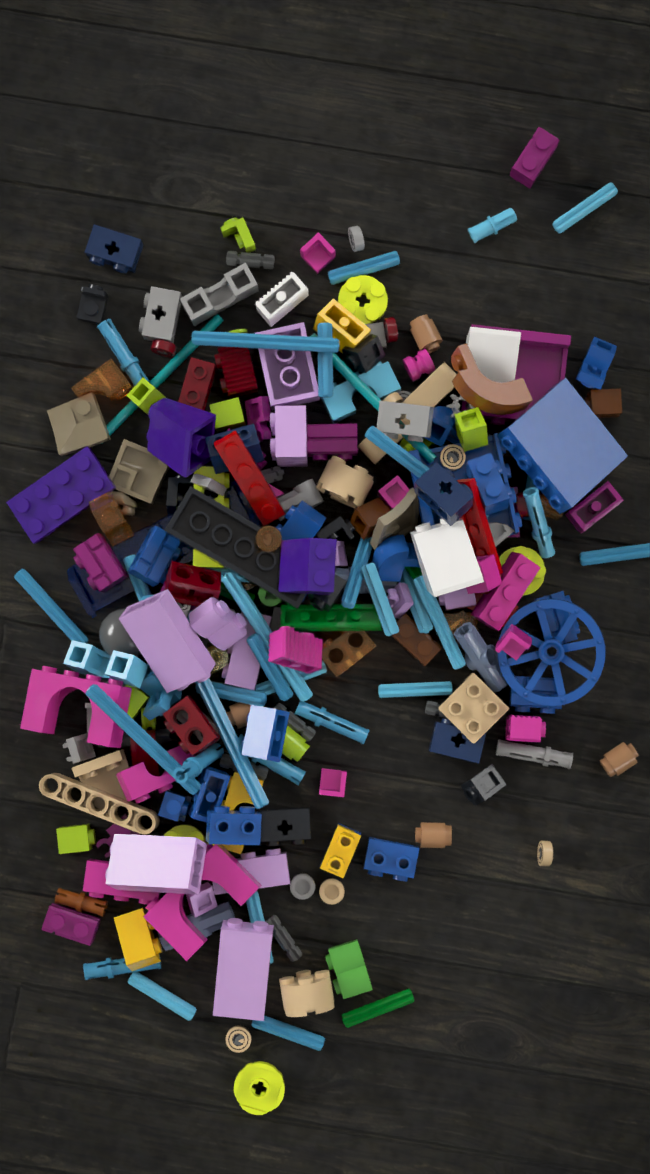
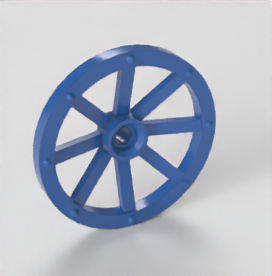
[497,599,606,706]

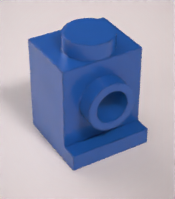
[158,790,192,822]

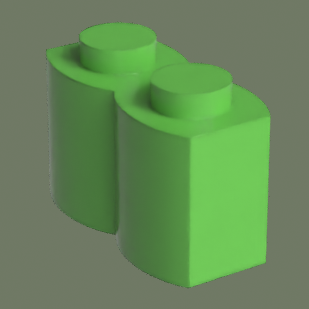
[325,939,373,999]

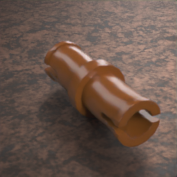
[55,888,108,917]

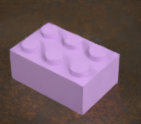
[255,322,320,411]
[270,406,308,467]

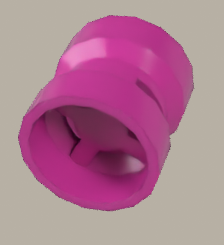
[402,349,436,382]

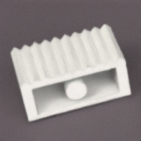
[256,272,309,327]

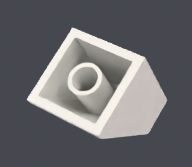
[466,327,521,383]
[410,518,484,597]

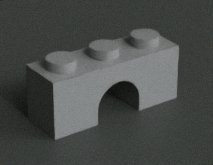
[180,263,259,326]

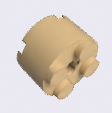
[315,456,374,508]
[279,970,335,1017]

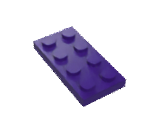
[6,446,116,544]

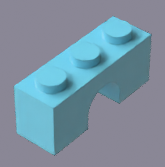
[321,361,401,424]
[63,640,148,688]

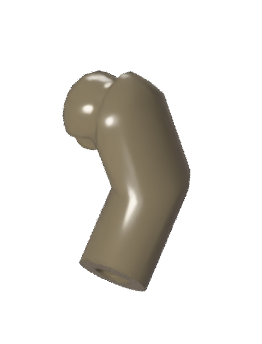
[102,491,137,516]

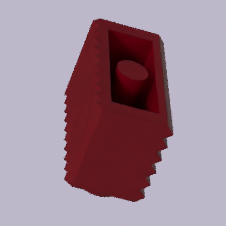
[214,346,258,398]

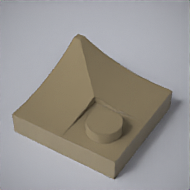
[47,392,111,456]
[109,439,170,504]
[370,488,419,550]

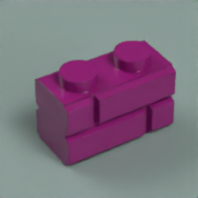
[509,127,560,188]
[307,424,358,461]
[565,481,624,534]
[73,533,129,593]
[42,903,101,946]

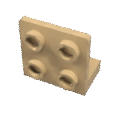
[439,673,510,743]
[72,749,130,810]

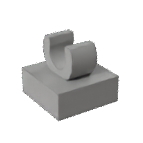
[63,733,96,764]

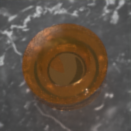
[256,526,282,552]

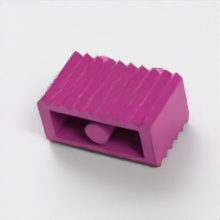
[268,626,323,674]
[505,715,546,742]

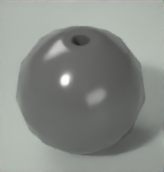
[99,609,142,657]

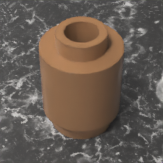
[410,315,443,353]
[226,702,251,729]
[599,742,639,777]
[415,822,452,848]

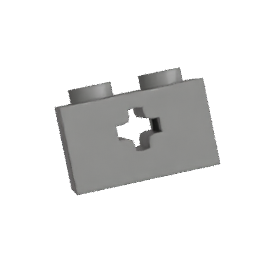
[139,286,182,344]
[376,401,434,442]

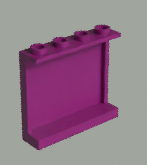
[461,324,571,425]

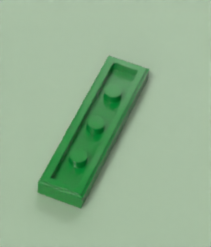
[280,604,382,631]

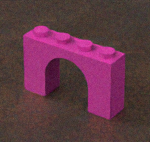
[20,666,132,748]
[143,844,262,961]

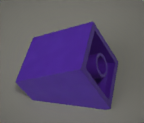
[146,397,216,477]
[279,538,337,595]

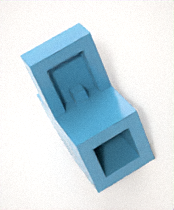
[140,664,182,720]

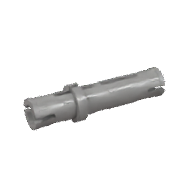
[496,739,573,769]

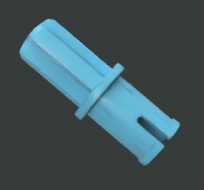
[468,208,517,243]

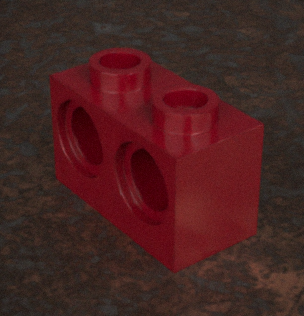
[178,357,217,411]
[165,561,221,607]
[163,696,221,756]

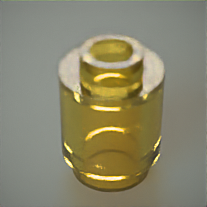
[207,645,228,674]

